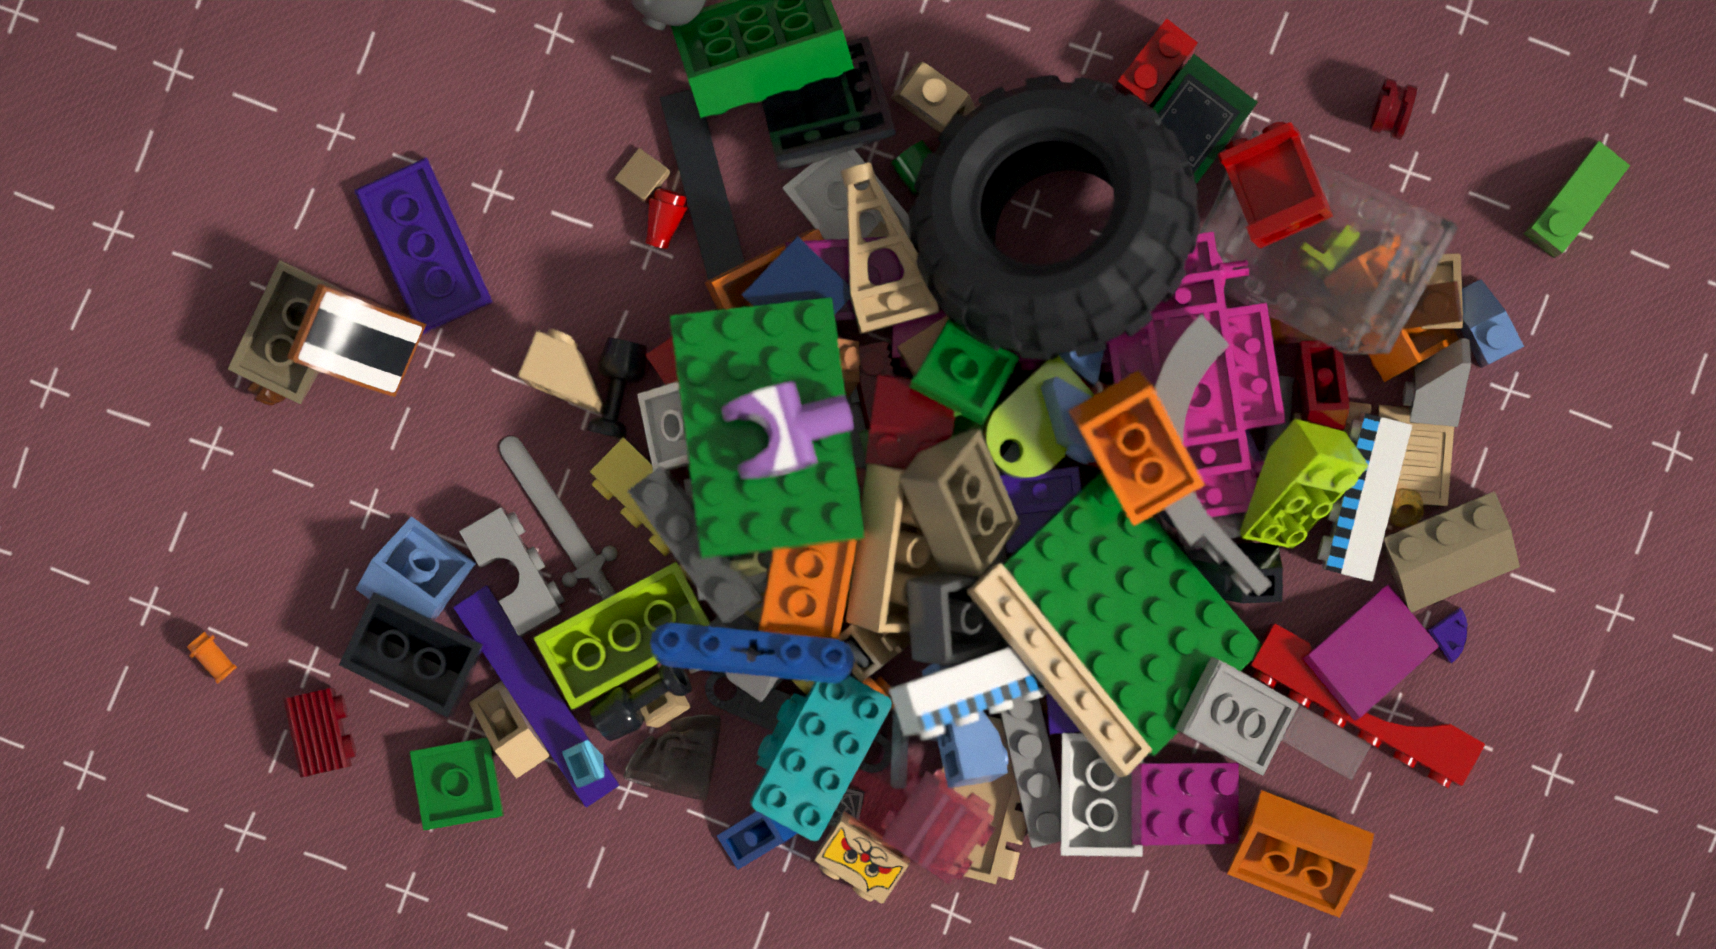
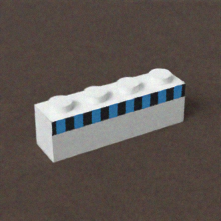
[1317,412,1412,581]
[889,645,1047,740]

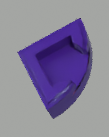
[1426,607,1467,663]

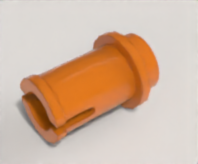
[187,632,237,684]

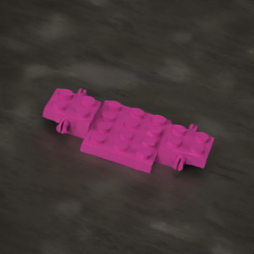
[1108,231,1286,518]

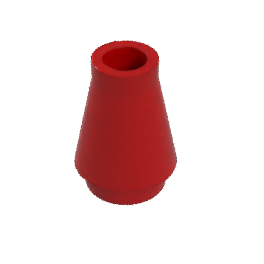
[645,188,688,249]

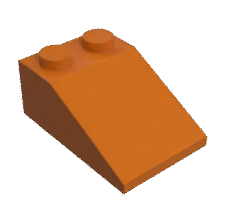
[1068,370,1205,526]

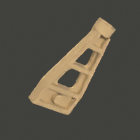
[841,163,939,334]

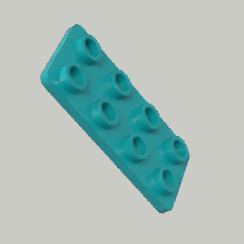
[750,676,892,841]

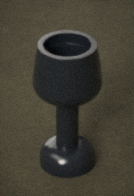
[587,337,647,439]
[590,664,692,741]

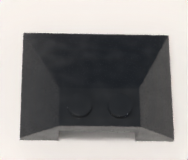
[761,36,896,171]

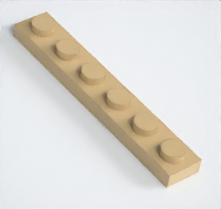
[967,563,1152,778]

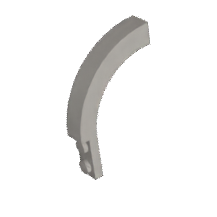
[1154,314,1271,595]

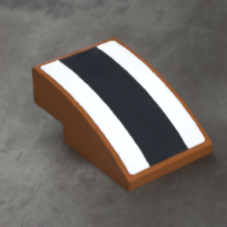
[287,283,426,397]

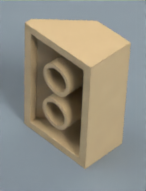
[518,328,605,415]

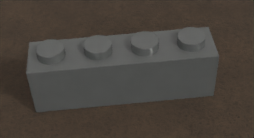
[628,467,763,623]

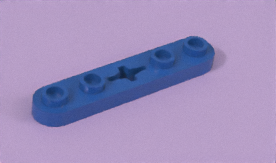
[651,623,854,683]

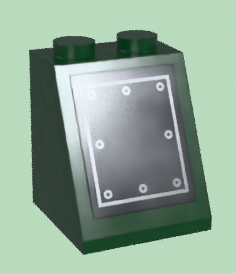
[1153,54,1258,184]

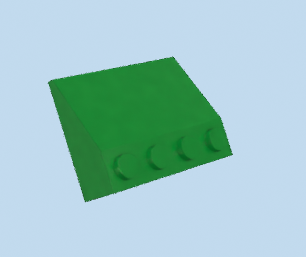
[670,0,854,118]

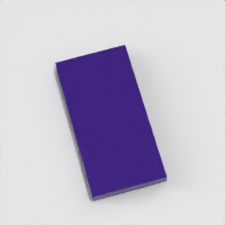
[354,157,493,335]

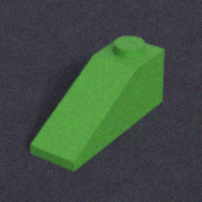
[1523,141,1630,258]

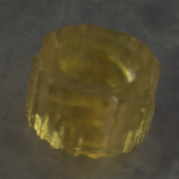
[1389,488,1424,528]

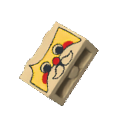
[815,811,911,904]

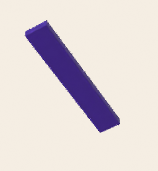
[453,585,620,808]

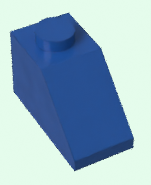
[717,811,798,870]

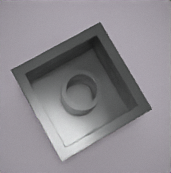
[906,568,1004,666]

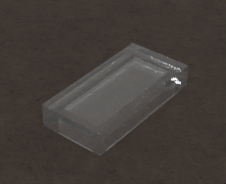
[1281,706,1371,780]

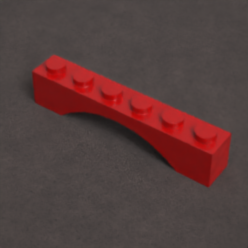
[1247,623,1486,789]

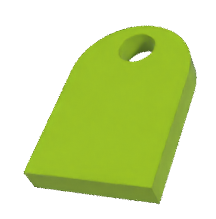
[983,355,1094,478]

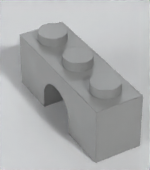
[459,507,565,637]

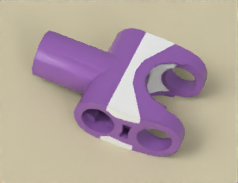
[721,383,853,478]

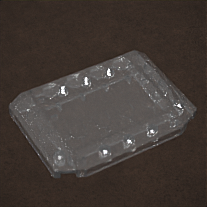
[1198,130,1458,355]

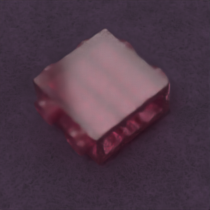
[879,769,996,884]

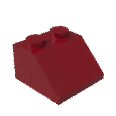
[865,374,955,469]

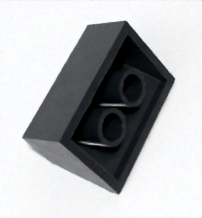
[339,592,484,718]

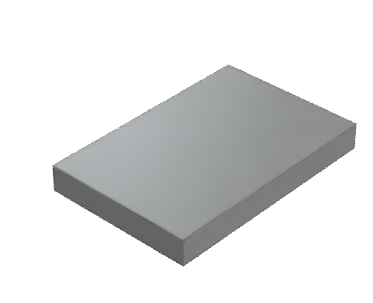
[1175,656,1299,776]

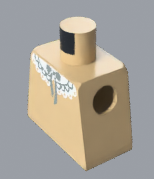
[891,62,975,133]

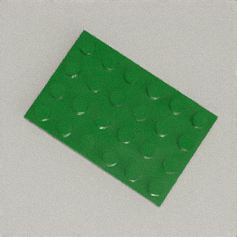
[670,297,865,559]
[1002,470,1262,757]

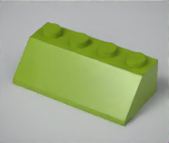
[534,562,711,709]

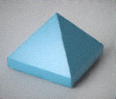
[562,740,604,788]

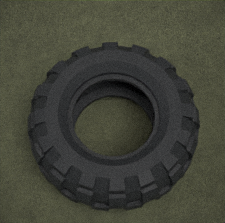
[909,75,1200,360]

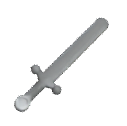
[499,436,618,600]

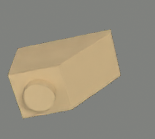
[469,681,550,779]

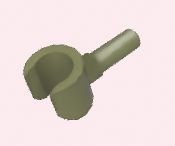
[730,552,768,577]

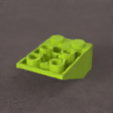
[1239,419,1369,549]

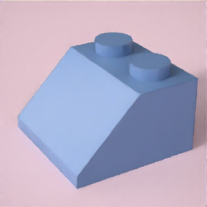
[356,516,476,620]

